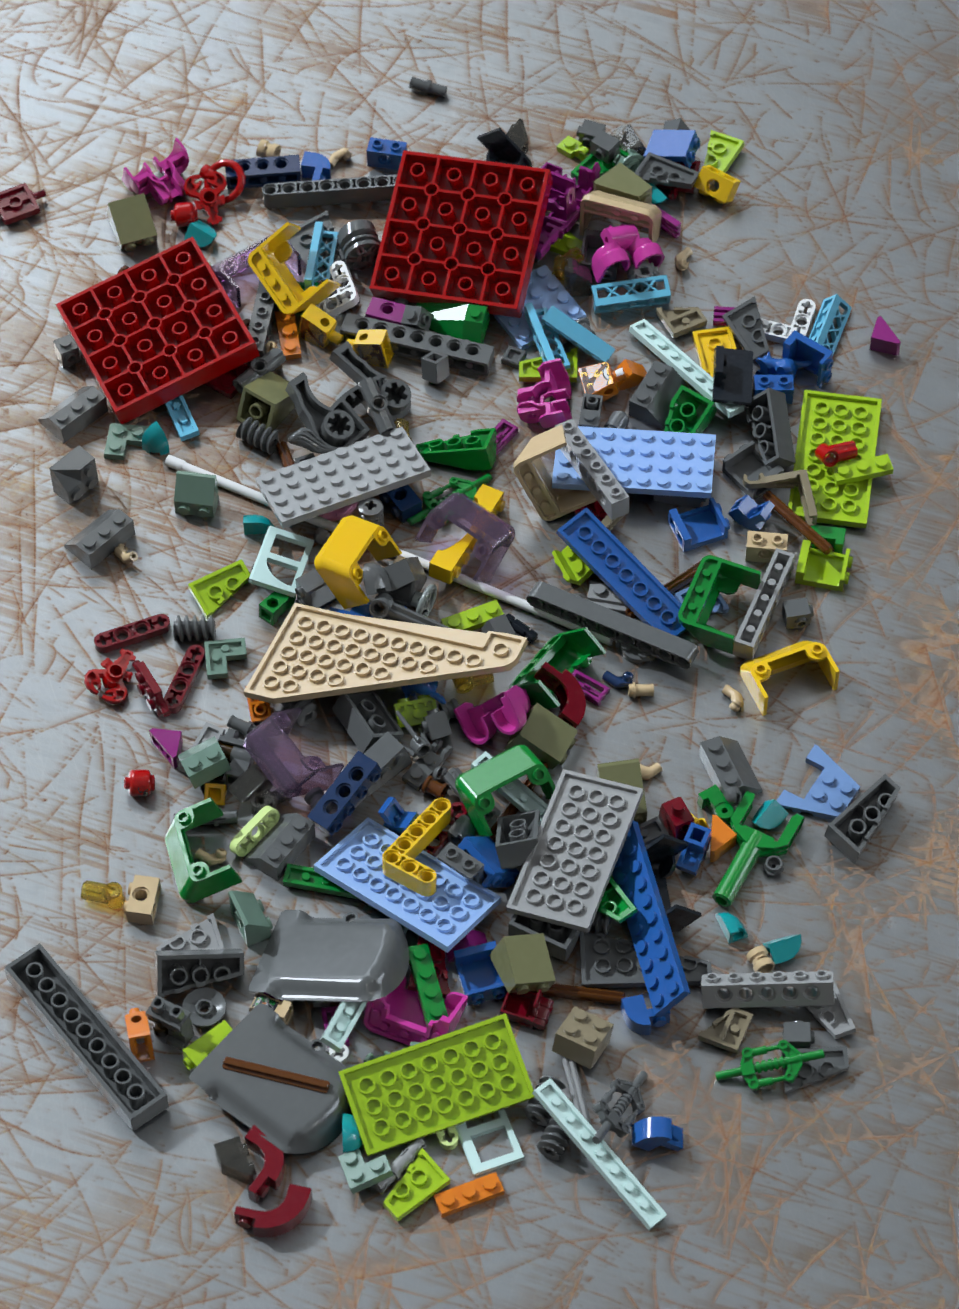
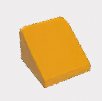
[204,783,227,806]

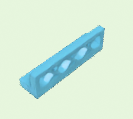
[304,221,338,290]
[591,275,671,314]
[808,294,852,355]
[524,302,570,369]
[541,305,616,363]

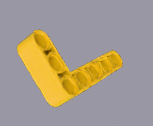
[382,798,451,897]

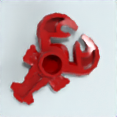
[184,171,227,226]
[84,648,136,704]

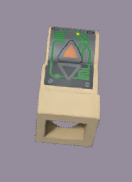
[249,993,294,1025]

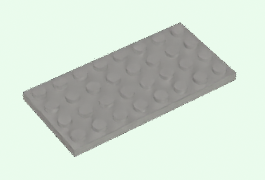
[255,427,432,528]
[506,769,644,933]

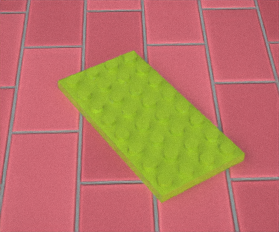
[788,390,882,528]
[338,1013,535,1157]

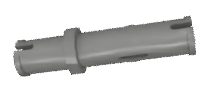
[373,1138,427,1193]

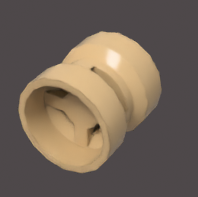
[256,139,281,158]
[746,946,775,973]

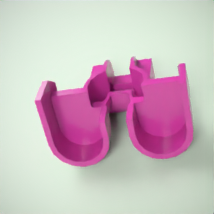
[122,138,189,205]
[591,223,665,283]
[516,358,572,428]
[454,685,530,744]

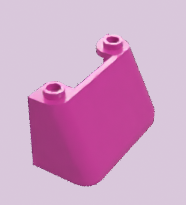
[364,977,468,1046]

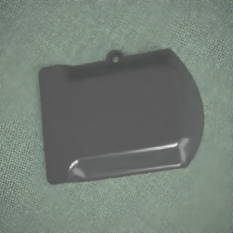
[248,910,409,1002]
[189,1003,352,1154]

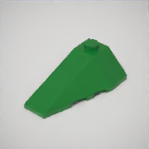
[416,303,490,344]
[664,385,718,434]
[416,428,496,471]
[597,877,638,923]

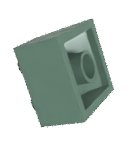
[174,470,219,518]
[177,736,232,789]
[228,890,273,947]

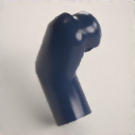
[602,671,634,688]

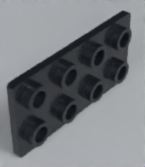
[712,345,753,406]

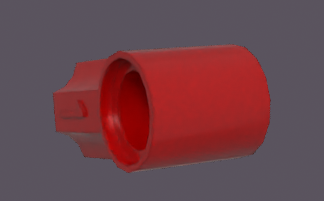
[815,440,858,467]

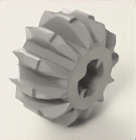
[628,260,660,292]

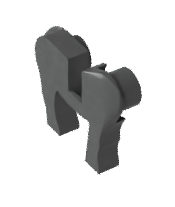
[285,341,411,454]

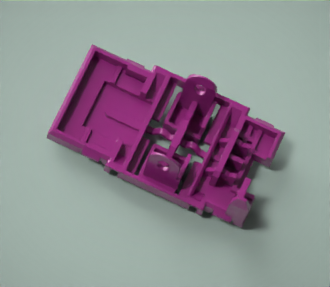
[535,162,601,260]

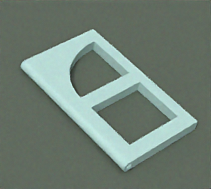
[248,526,315,597]
[455,1109,524,1176]

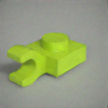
[557,135,589,161]

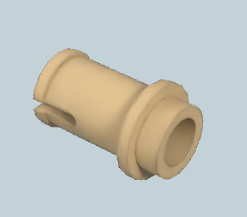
[628,682,654,698]

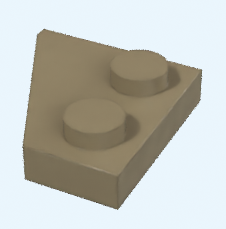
[656,307,707,339]
[698,1008,753,1054]

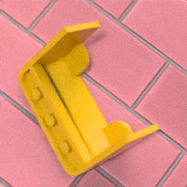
[248,222,341,315]
[314,515,402,609]
[740,641,840,716]

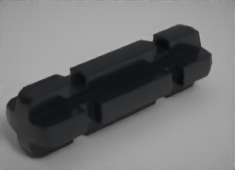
[506,613,538,643]

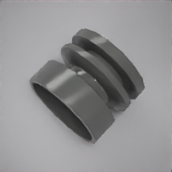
[337,220,381,270]

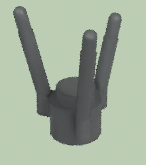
[395,710,432,758]

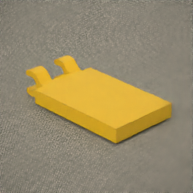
[692,327,736,377]

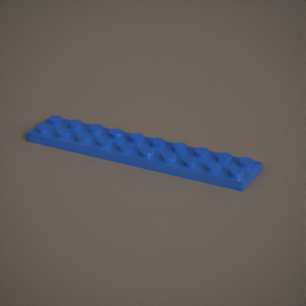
[612,820,690,1017]

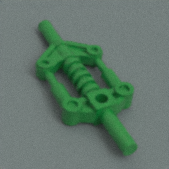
[407,473,492,526]
[715,1040,825,1091]

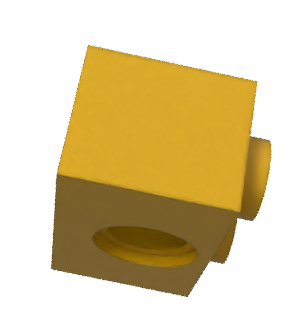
[694,165,741,204]

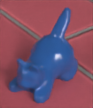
[755,352,812,378]
[401,681,446,705]

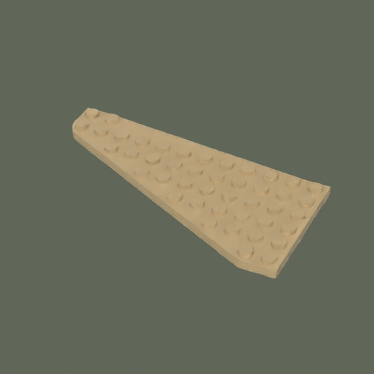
[244,603,528,704]

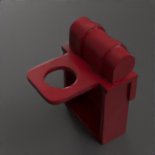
[500,989,554,1030]

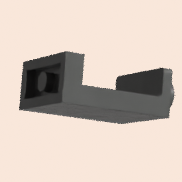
[722,440,784,500]
[438,842,484,884]

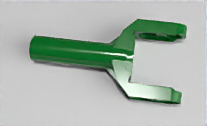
[712,791,805,907]

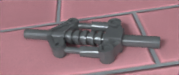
[592,1071,648,1144]

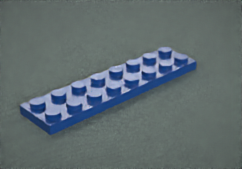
[556,507,686,637]

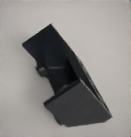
[477,128,532,167]
[645,834,702,932]

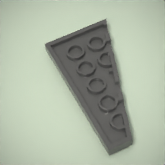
[288,211,360,304]
[579,931,712,988]

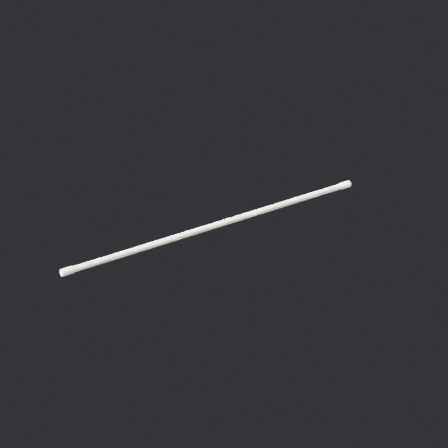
[165,455,614,646]

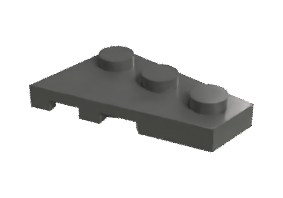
[722,296,769,363]

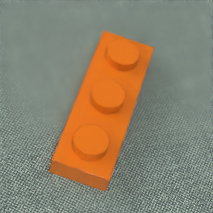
[275,311,301,360]
[433,1172,504,1218]

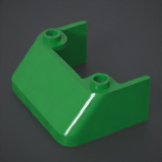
[678,555,762,654]
[509,627,607,710]
[455,745,556,837]
[165,797,243,903]

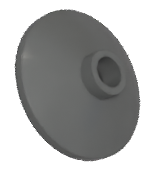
[182,987,226,1027]

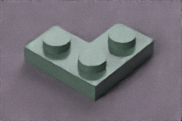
[104,423,149,460]
[204,637,247,680]
[338,1148,394,1194]

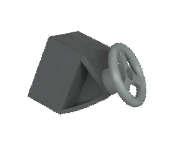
[378,557,437,617]

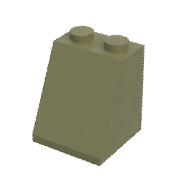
[593,162,652,204]
[107,193,157,251]
[236,371,295,432]
[504,703,578,769]
[597,758,647,825]
[489,933,556,995]

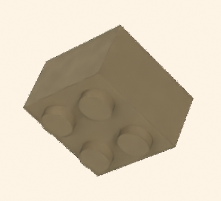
[552,1006,614,1069]

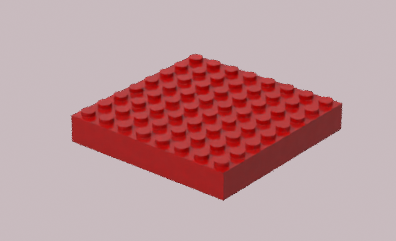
[369,150,553,318]
[55,236,260,424]

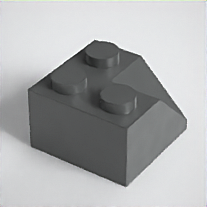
[49,445,99,505]

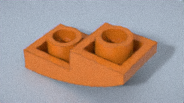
[245,686,272,723]

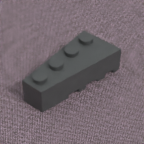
[744,388,796,469]
[328,731,413,808]
[824,774,900,864]
[155,949,244,997]

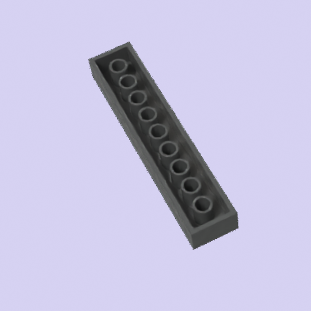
[4,943,169,1132]

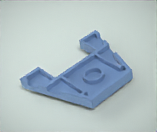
[777,744,860,820]

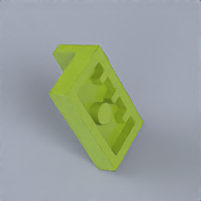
[552,545,594,585]
[393,695,437,728]

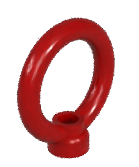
[199,159,245,203]

